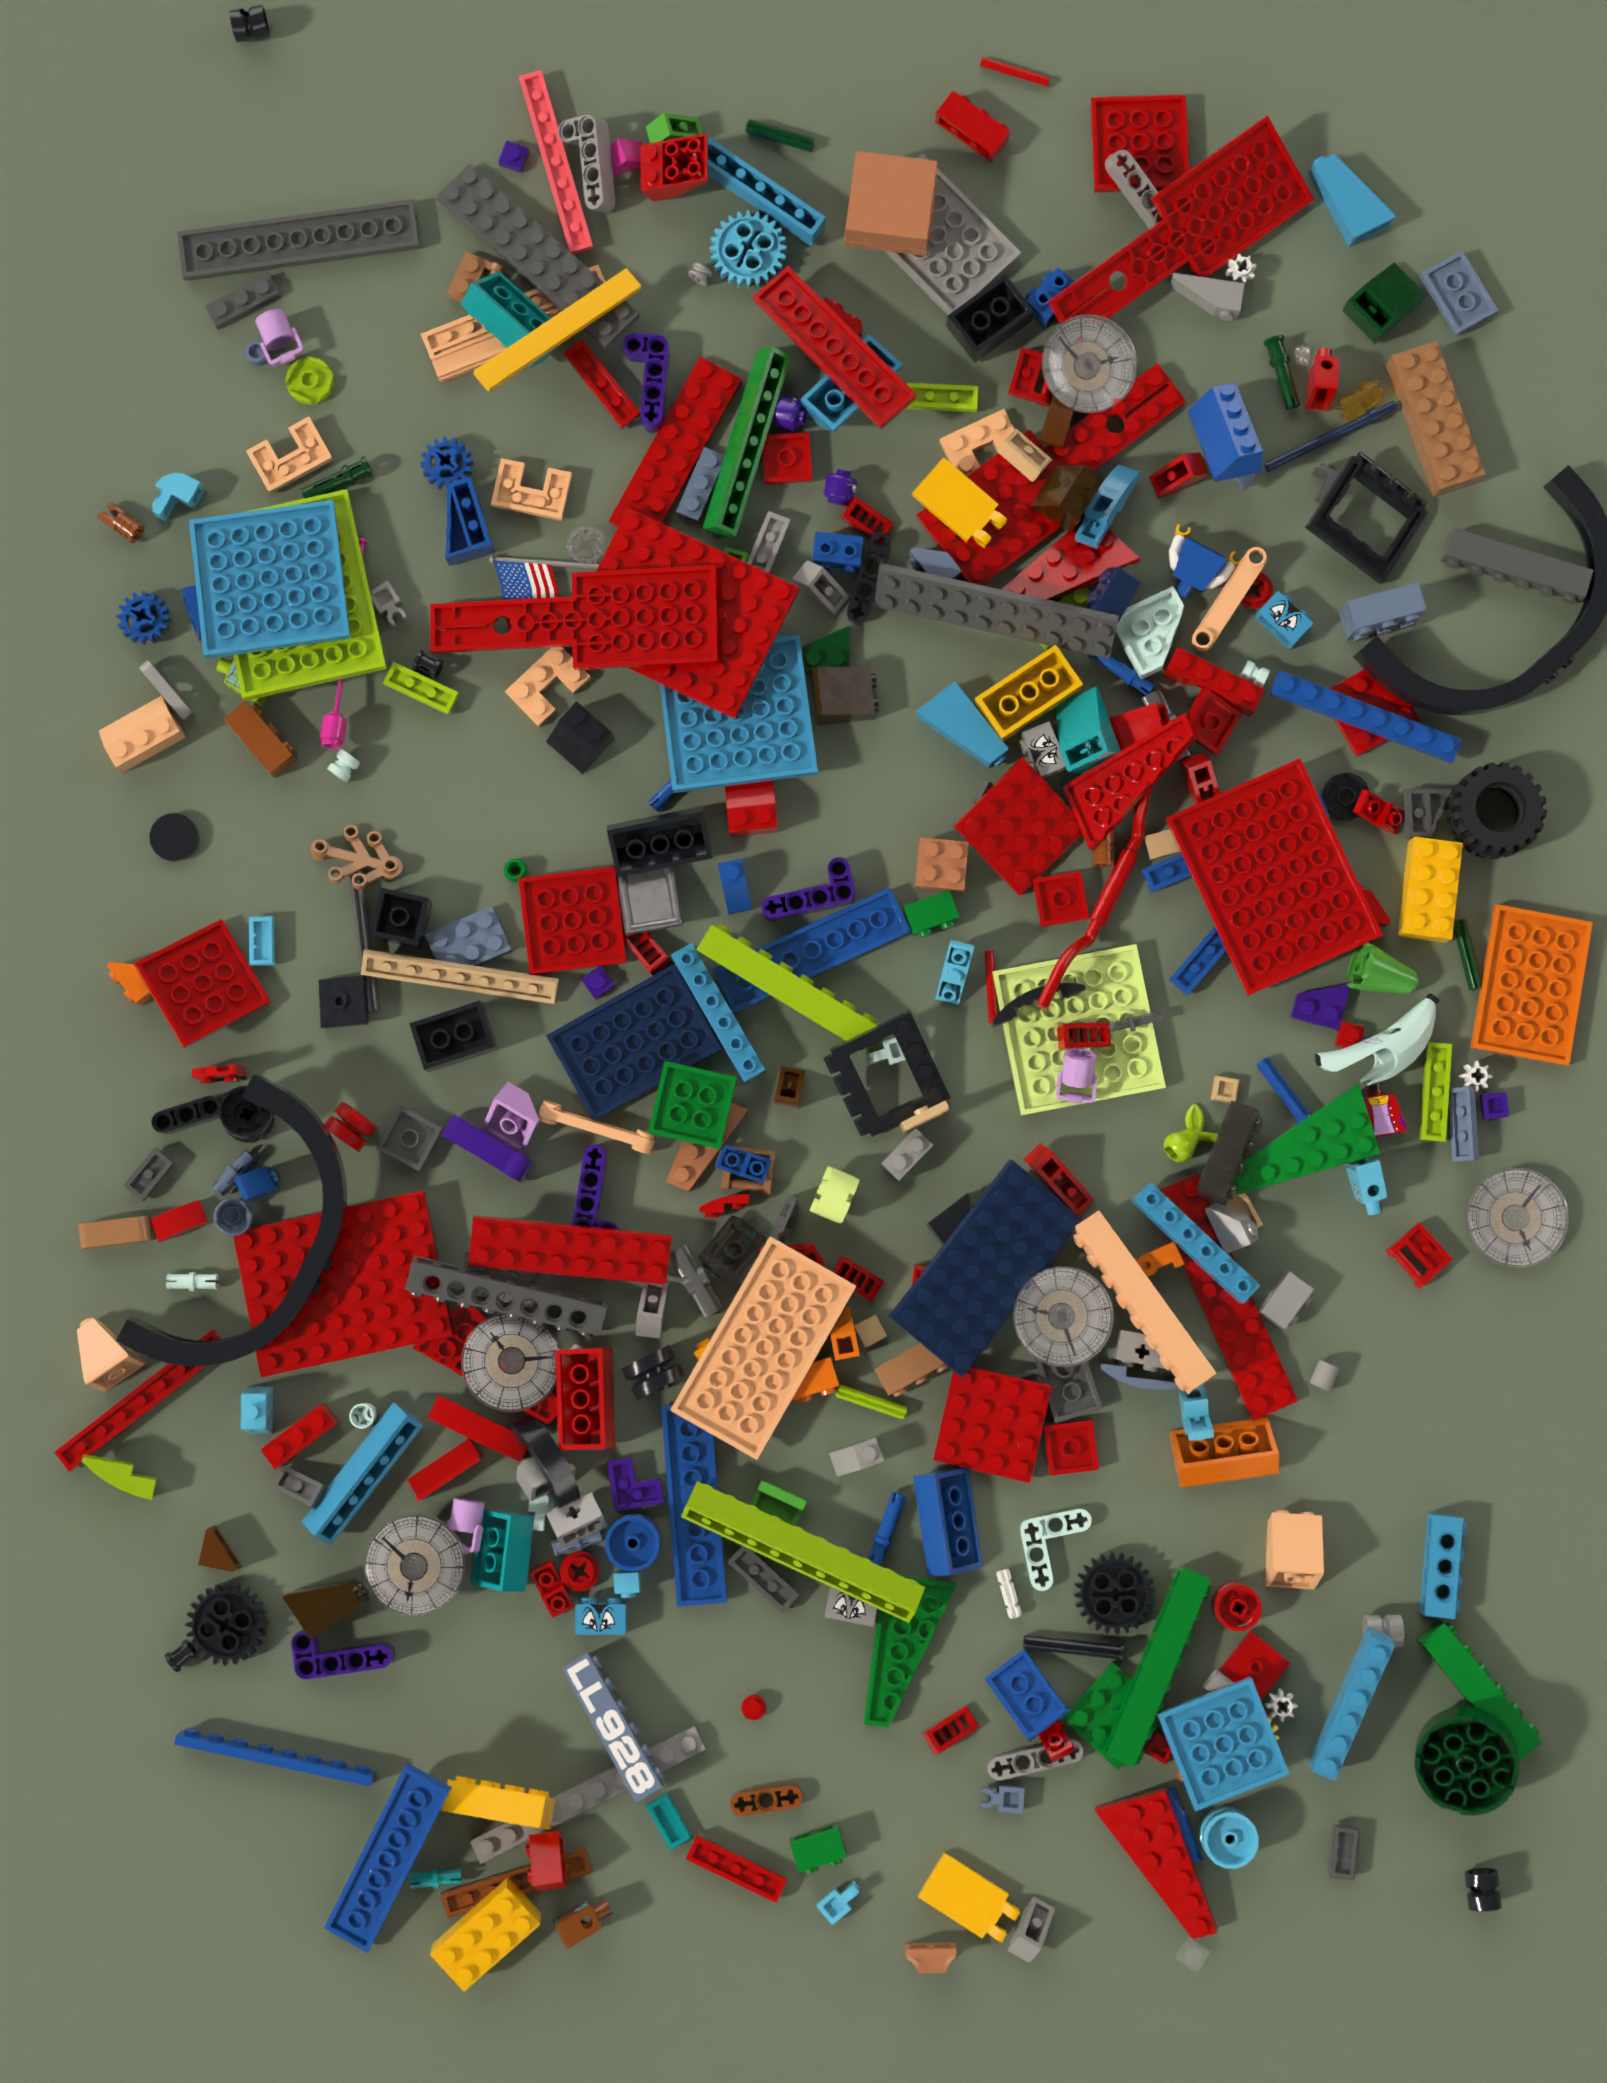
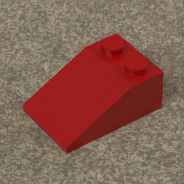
[725,780,778,837]

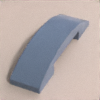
[1099,1363,1179,1390]

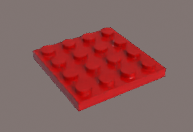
[1090,95,1189,193]
[953,757,1082,896]
[518,866,627,975]
[134,919,271,1049]
[933,1366,1052,1483]

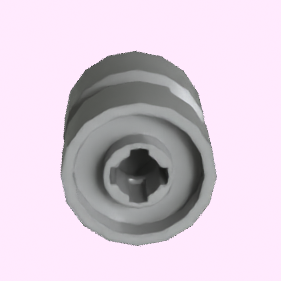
[1362,1615,1404,1648]

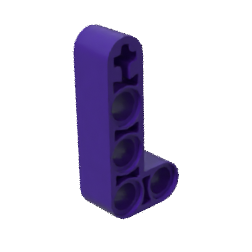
[623,333,669,433]
[761,857,855,921]
[441,1114,535,1183]
[572,1144,619,1229]
[291,1629,395,1679]

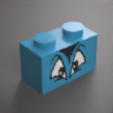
[1254,591,1314,650]
[575,1597,627,1635]

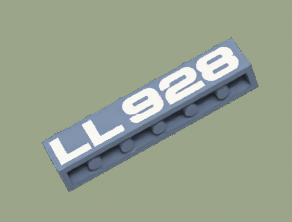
[561,1652,666,1803]

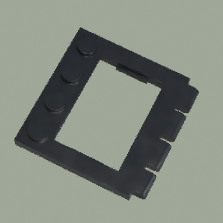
[1305,451,1428,584]
[823,1010,951,1137]

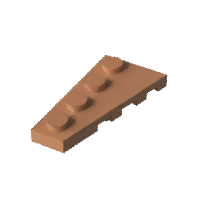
[666,1103,748,1192]

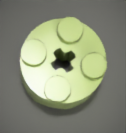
[809,1166,860,1224]

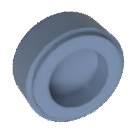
[244,340,270,366]

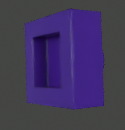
[498,140,529,173]
[581,966,615,1000]
[1480,1092,1509,1119]

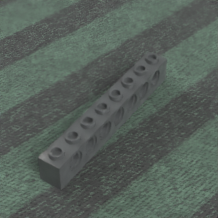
[405,1255,607,1337]

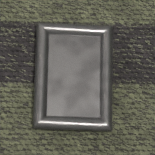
[616,866,683,935]

